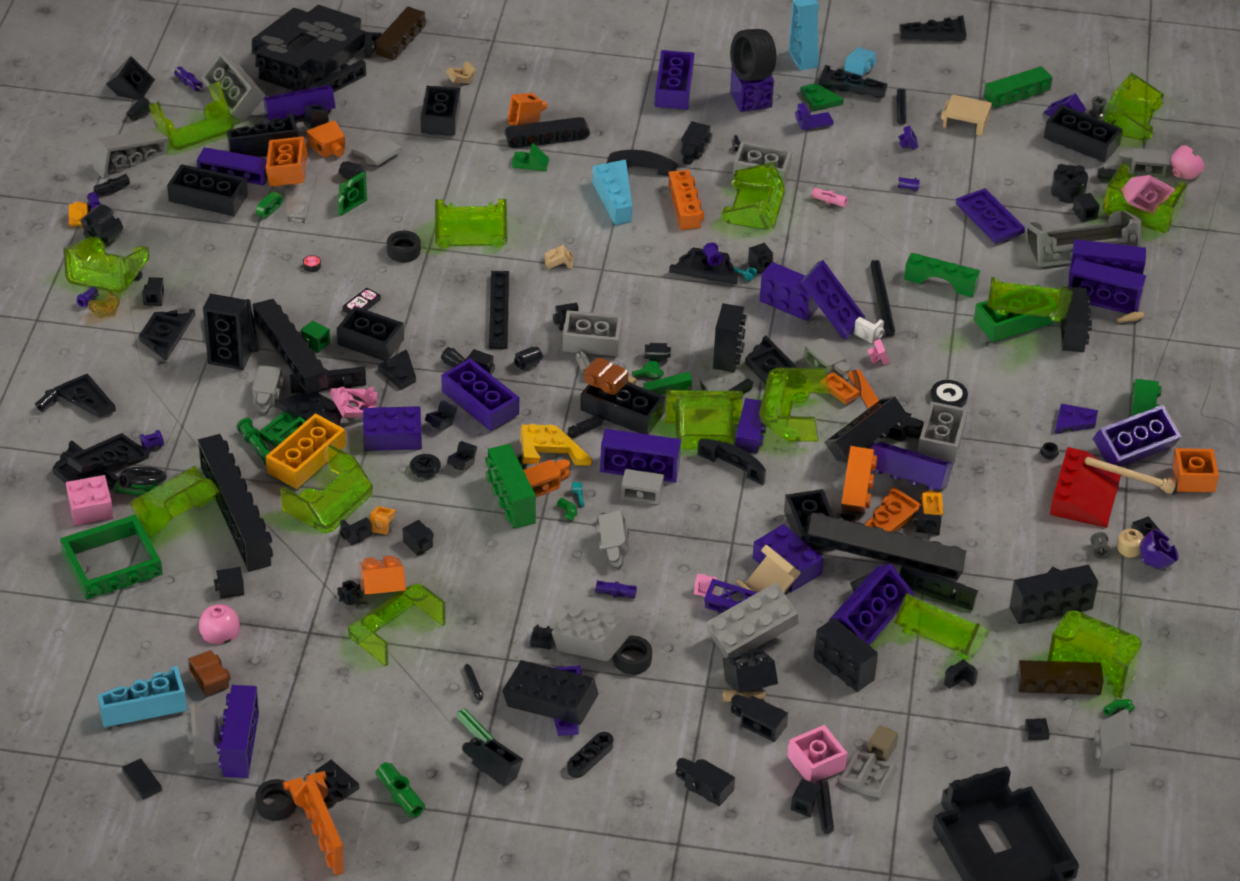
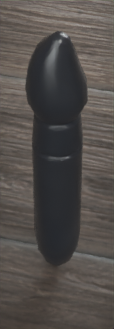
[464,664,483,701]

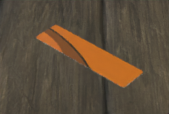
[848,369,879,408]

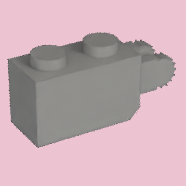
[1117,148,1168,177]
[804,337,850,382]
[252,365,285,415]
[596,510,630,569]

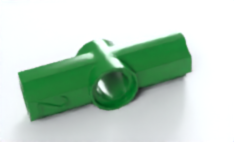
[376,762,425,818]

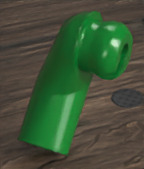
[557,497,578,521]
[1103,699,1135,716]

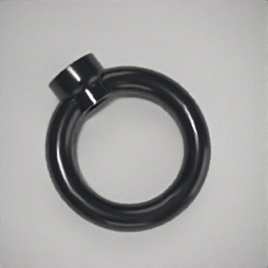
[118,467,167,489]

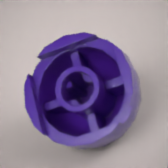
[1140,529,1179,569]

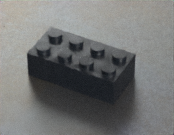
[1044,105,1123,162]
[167,164,248,217]
[203,293,251,370]
[580,383,666,435]
[824,396,908,461]
[1009,564,1098,624]
[502,660,599,725]

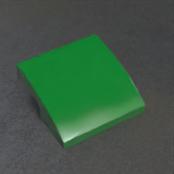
[260,412,306,447]

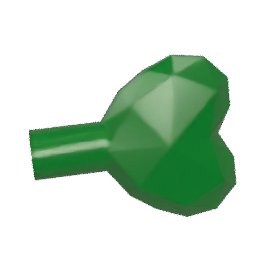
[632,361,664,379]

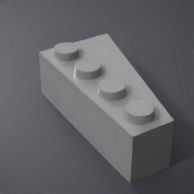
[93,128,168,179]

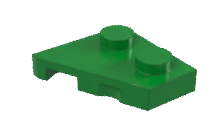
[800,83,844,111]

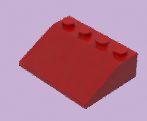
[1050,447,1121,528]

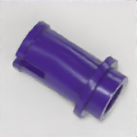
[898,177,920,191]
[76,286,99,307]

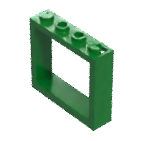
[60,514,163,600]

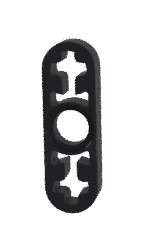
[567,732,614,778]

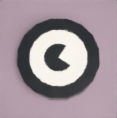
[930,380,968,408]

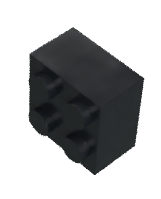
[722,648,778,693]

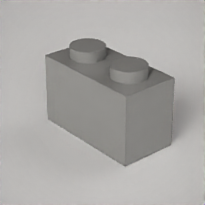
[621,469,664,505]

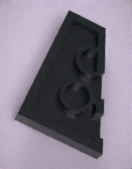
[54,373,116,418]

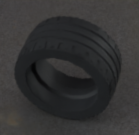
[730,29,777,81]

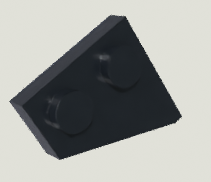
[378,350,416,390]

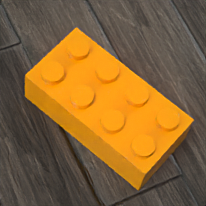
[266,413,346,489]

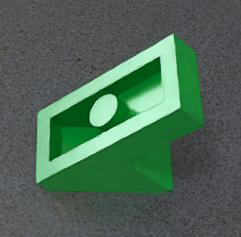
[512,143,549,171]

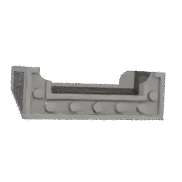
[1025,210,1141,267]

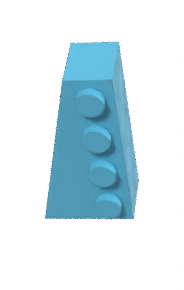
[788,0,819,71]
[592,160,632,225]
[98,666,187,727]

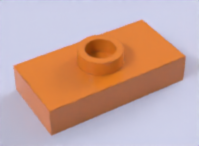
[819,372,860,405]

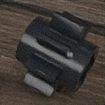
[337,580,363,605]

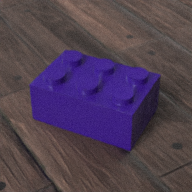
[759,262,818,321]
[363,406,422,451]
[752,524,823,592]

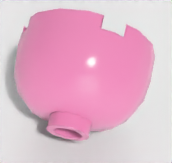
[1170,145,1205,180]
[199,604,240,645]

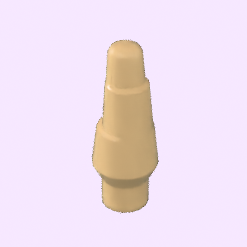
[1117,311,1144,323]

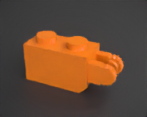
[523,459,570,498]

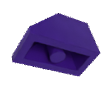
[1044,93,1086,117]

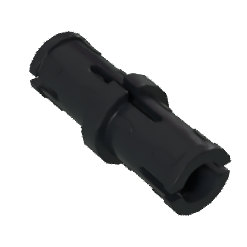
[93,174,130,196]

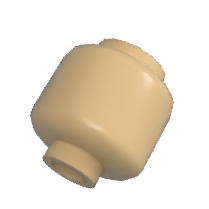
[1117,528,1144,558]

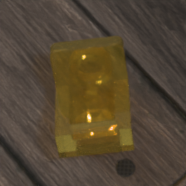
[87,292,120,318]

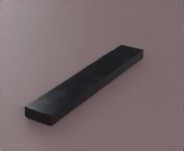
[489,271,509,349]

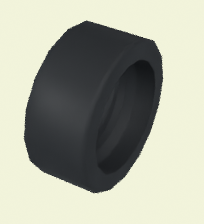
[387,230,421,263]
[613,635,652,675]
[255,779,297,821]

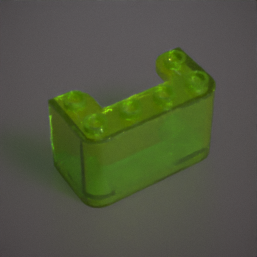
[1103,163,1188,233]
[1047,611,1142,699]

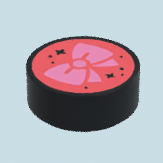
[303,255,321,272]

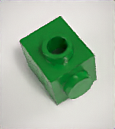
[300,320,330,353]

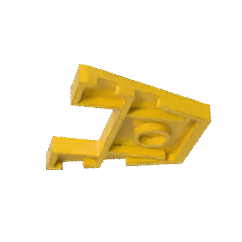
[520,424,593,466]

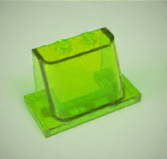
[665,390,743,450]
[129,466,219,537]

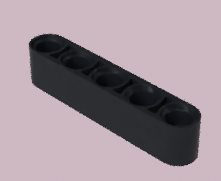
[504,117,590,148]

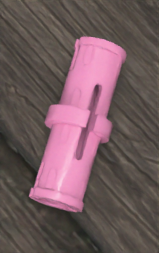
[811,187,848,208]

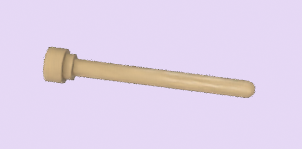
[1085,457,1176,494]

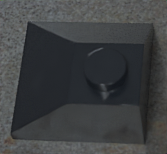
[106,56,155,100]

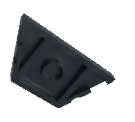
[669,247,738,284]
[139,309,195,360]
[745,335,807,385]
[276,391,342,426]
[52,440,118,487]

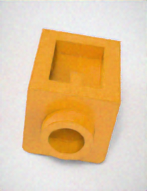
[920,490,943,516]
[370,506,396,535]

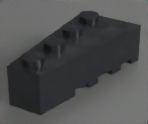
[226,114,298,156]

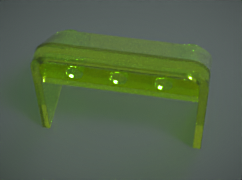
[149,82,234,150]
[987,277,1073,322]
[759,368,829,442]
[281,445,373,533]
[348,584,446,667]
[893,593,990,660]

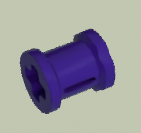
[703,242,723,266]
[140,430,164,451]

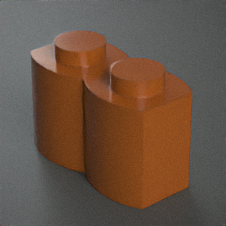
[584,357,628,395]
[188,650,231,696]

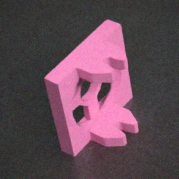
[329,387,377,418]

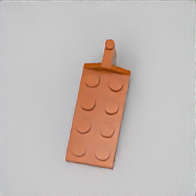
[283,771,343,876]

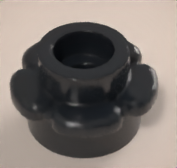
[1040,442,1059,460]

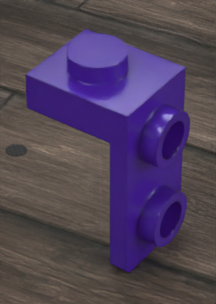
[795,103,834,130]

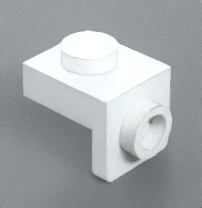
[854,317,884,343]

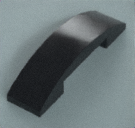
[607,149,678,176]
[697,439,766,486]

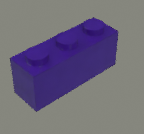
[735,398,770,454]

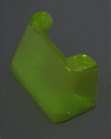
[1103,72,1164,141]
[721,162,785,230]
[435,199,507,248]
[63,236,150,293]

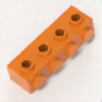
[668,170,704,230]

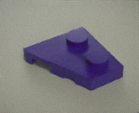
[1055,403,1098,433]

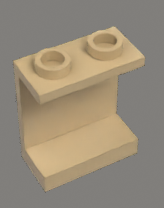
[941,94,992,136]
[736,545,801,597]

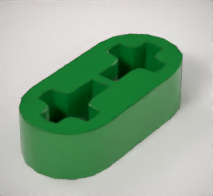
[256,191,284,218]

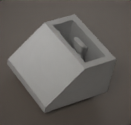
[186,704,220,764]

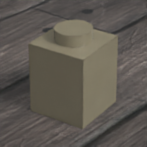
[867,725,898,762]

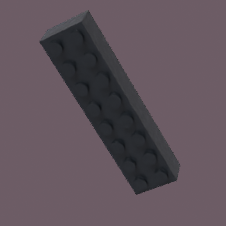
[198,434,273,572]

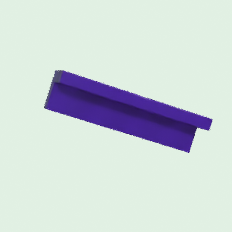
[704,579,758,613]

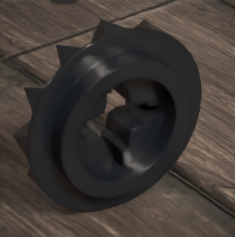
[410,454,441,478]

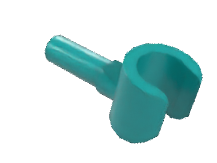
[734,267,757,281]
[571,482,584,507]

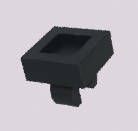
[530,624,554,650]

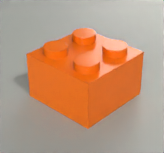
[1172,448,1219,492]

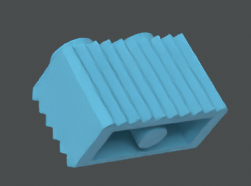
[844,47,877,76]

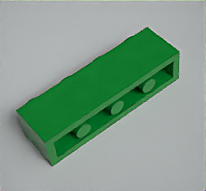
[984,66,1053,108]

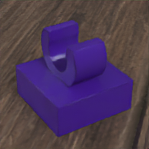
[898,125,918,150]

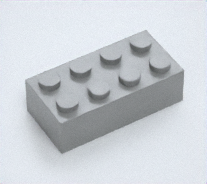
[201,52,265,122]
[706,582,799,658]

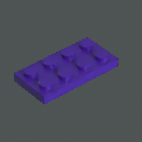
[956,188,1025,244]
[801,260,865,340]

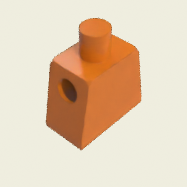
[507,93,547,126]
[306,120,345,157]

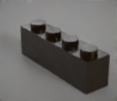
[376,6,427,60]
[1017,660,1104,695]

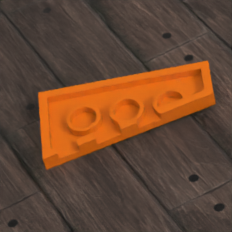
[865,486,923,532]

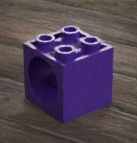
[730,66,774,112]

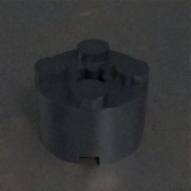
[1051,164,1088,203]
[80,204,123,248]

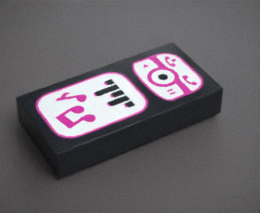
[343,287,381,313]

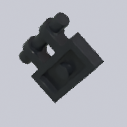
[303,759,359,805]

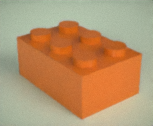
[266,136,308,187]
[841,446,877,513]
[359,555,406,595]

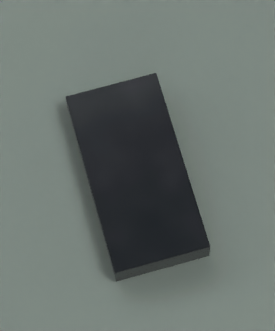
[122,758,162,799]

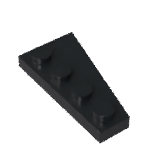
[899,15,967,41]

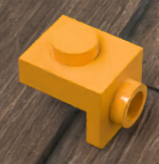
[69,201,89,227]

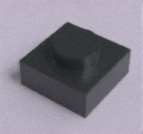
[1024,718,1050,740]

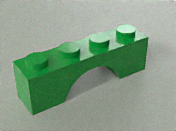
[904,252,980,298]

